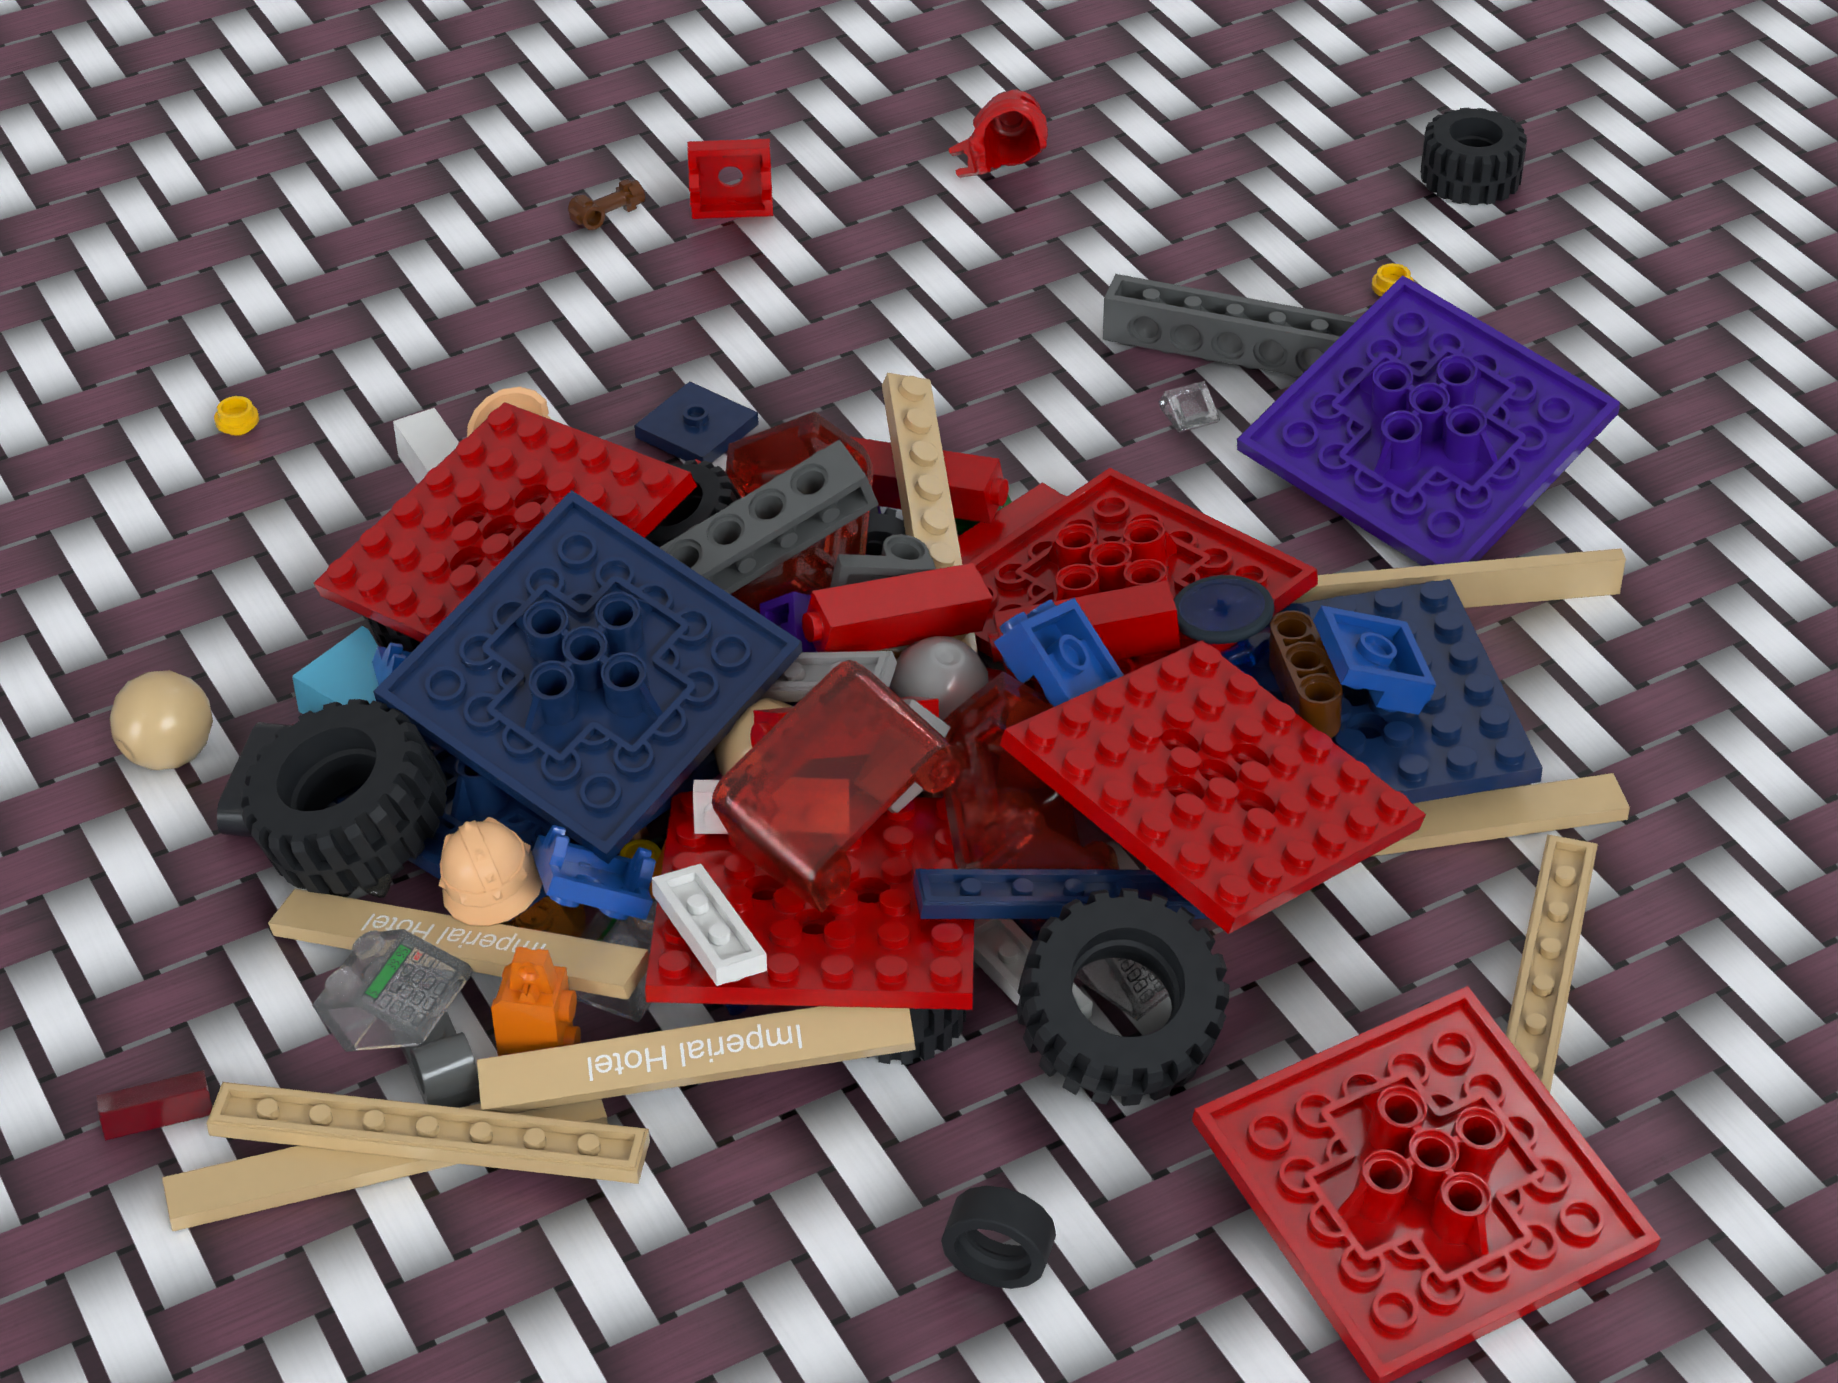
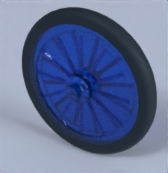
[1174,575,1274,644]

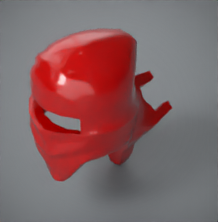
[948,89,1048,178]

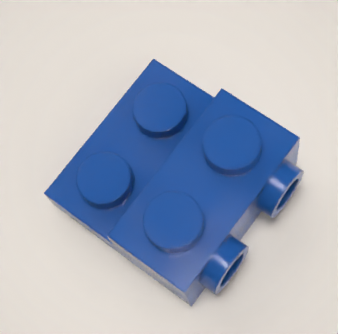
[994,598,1124,707]
[1313,605,1436,715]

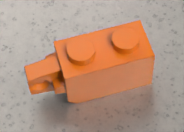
[491,947,581,1056]

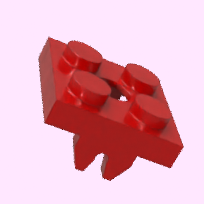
[687,139,773,219]

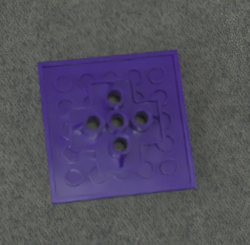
[1237,275,1620,566]

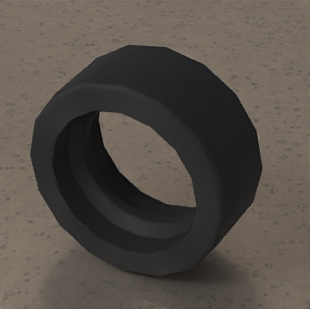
[941,1185,1056,1289]

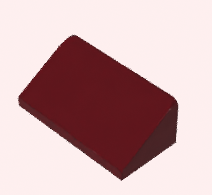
[97,1070,212,1141]

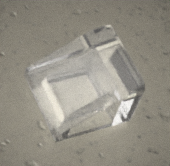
[1159,381,1220,433]

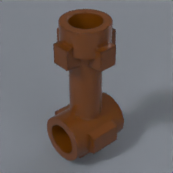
[568,179,645,230]

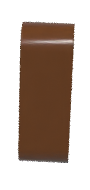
[1269,610,1343,738]

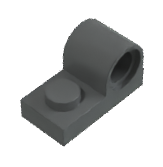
[830,534,936,588]
[396,1012,480,1108]

